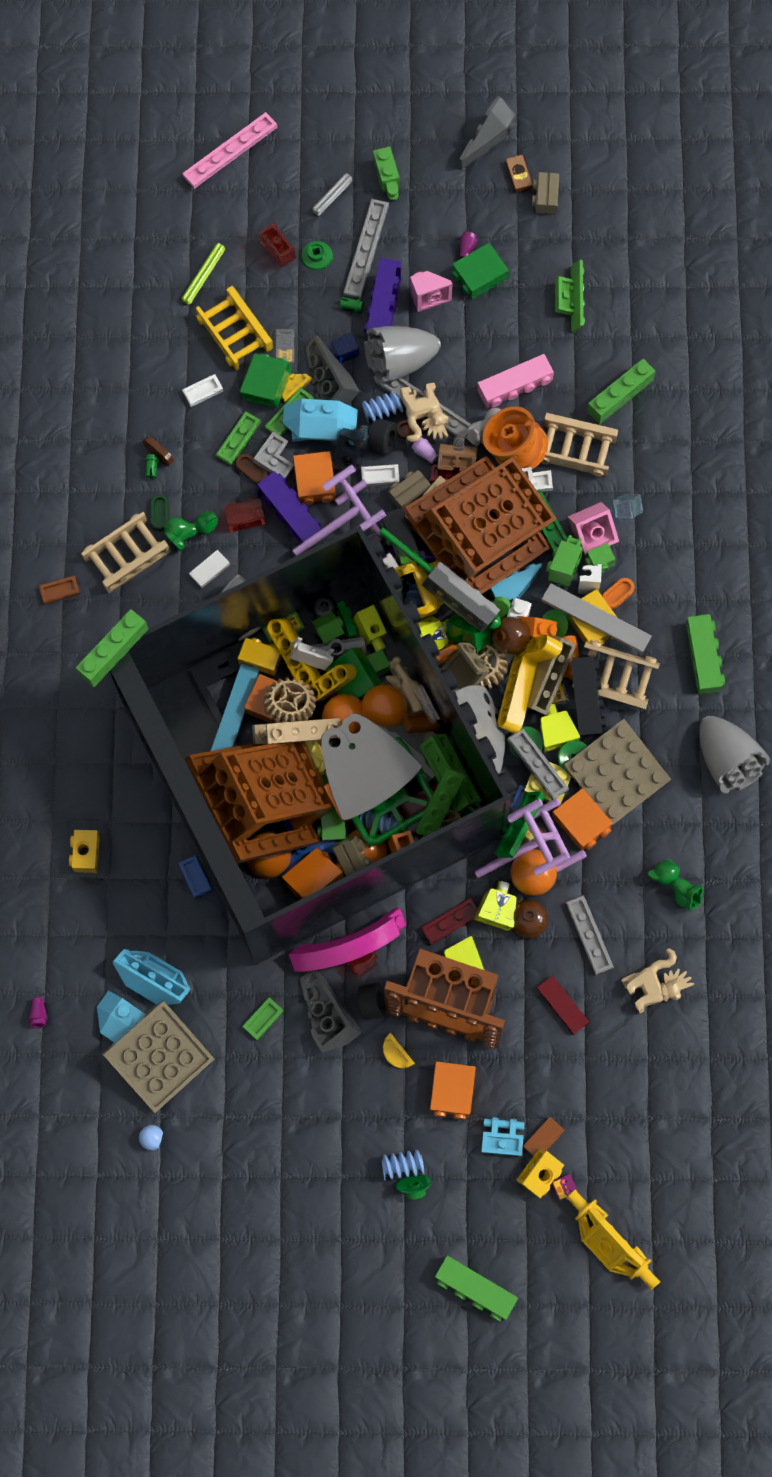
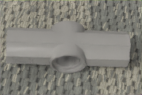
[310,637,367,660]

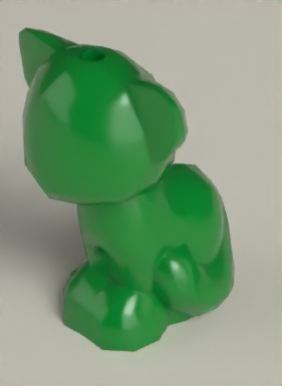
[164,511,218,551]
[648,860,703,910]

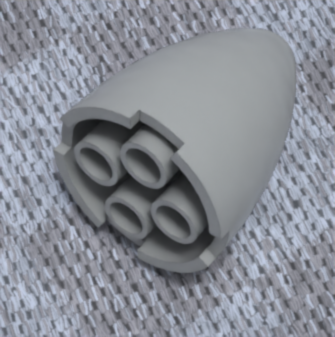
[364,326,441,383]
[700,716,770,793]

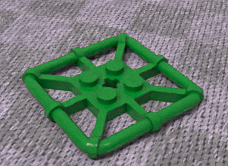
[351,737,434,847]

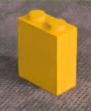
[565,589,617,650]

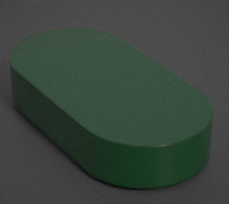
[150,494,170,531]

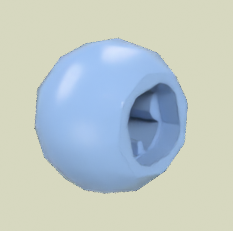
[139,1125,163,1150]

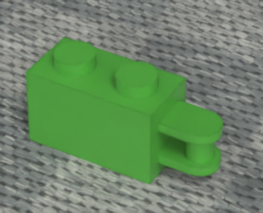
[373,147,400,201]
[546,535,583,587]

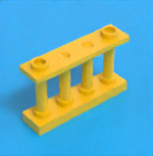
[195,286,273,371]

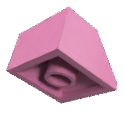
[410,271,452,312]
[568,502,619,556]

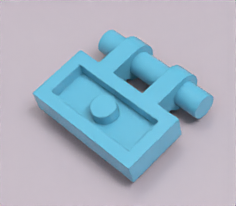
[481,1117,524,1157]

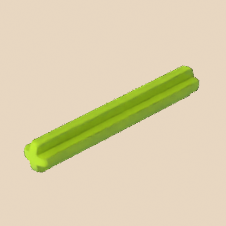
[182,243,225,305]

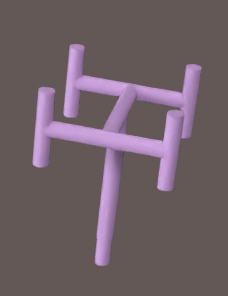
[293,464,387,556]
[475,798,587,878]

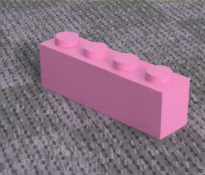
[477,354,554,408]

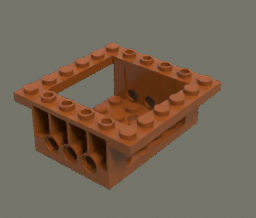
[402,456,556,594]
[185,741,334,863]
[384,949,505,1049]

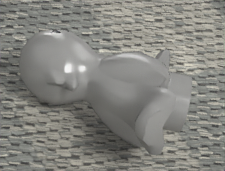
[466,408,501,447]

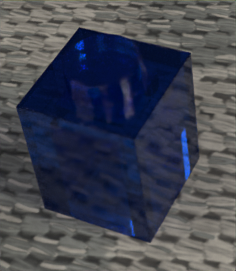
[330,333,360,363]

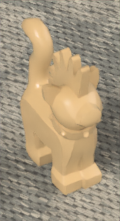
[400,383,449,442]
[385,656,428,713]
[621,949,694,1014]

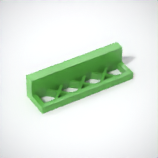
[419,734,482,813]

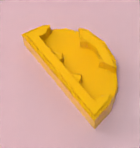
[282,374,312,403]
[383,1032,415,1069]

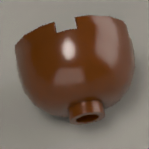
[491,616,530,654]
[511,900,548,940]

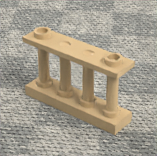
[541,413,618,477]
[81,512,170,594]
[572,640,660,709]
[252,718,342,745]

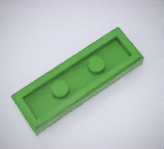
[265,387,314,437]
[216,411,261,466]

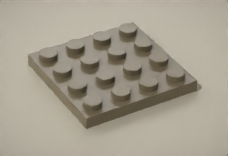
[563,719,671,825]
[102,1000,214,1113]

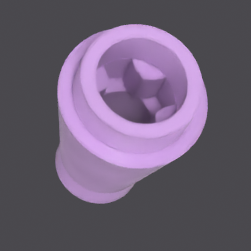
[412,437,439,464]

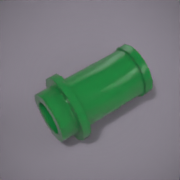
[340,297,364,313]
[144,454,159,479]

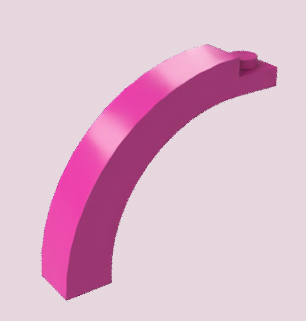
[289,908,406,971]

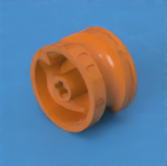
[483,406,548,469]

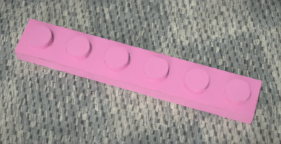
[183,112,277,189]

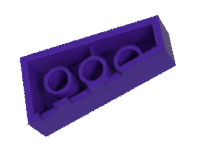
[364,258,402,340]
[254,471,321,544]

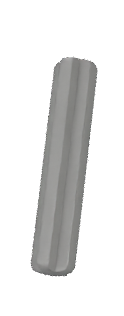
[312,173,352,216]

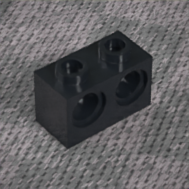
[333,428,366,474]

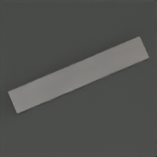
[343,199,389,299]
[375,372,471,442]
[542,584,652,654]

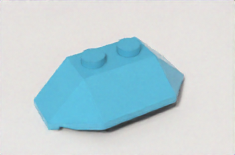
[283,399,358,441]
[113,949,190,1005]
[97,991,146,1043]

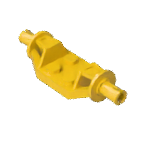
[566,1189,661,1290]

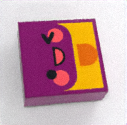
[552,1174,578,1201]

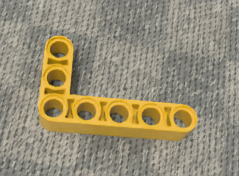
[267,618,357,702]
[497,635,563,734]

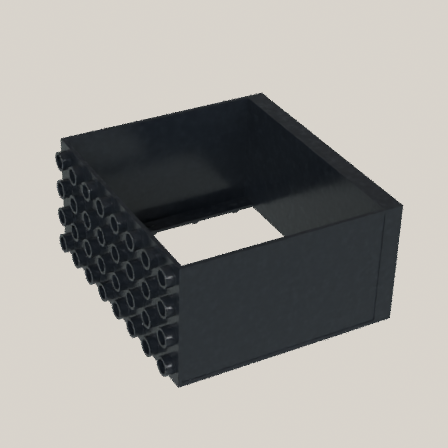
[109,526,516,965]

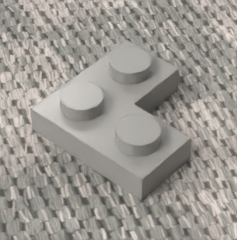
[253,432,294,479]

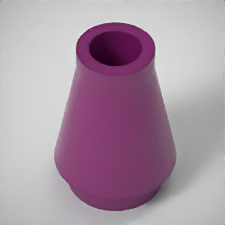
[459,232,478,259]
[28,997,48,1028]

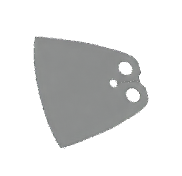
[456,685,505,773]
[321,714,422,820]

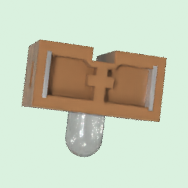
[438,436,477,471]

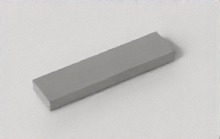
[507,729,569,800]
[565,895,614,975]

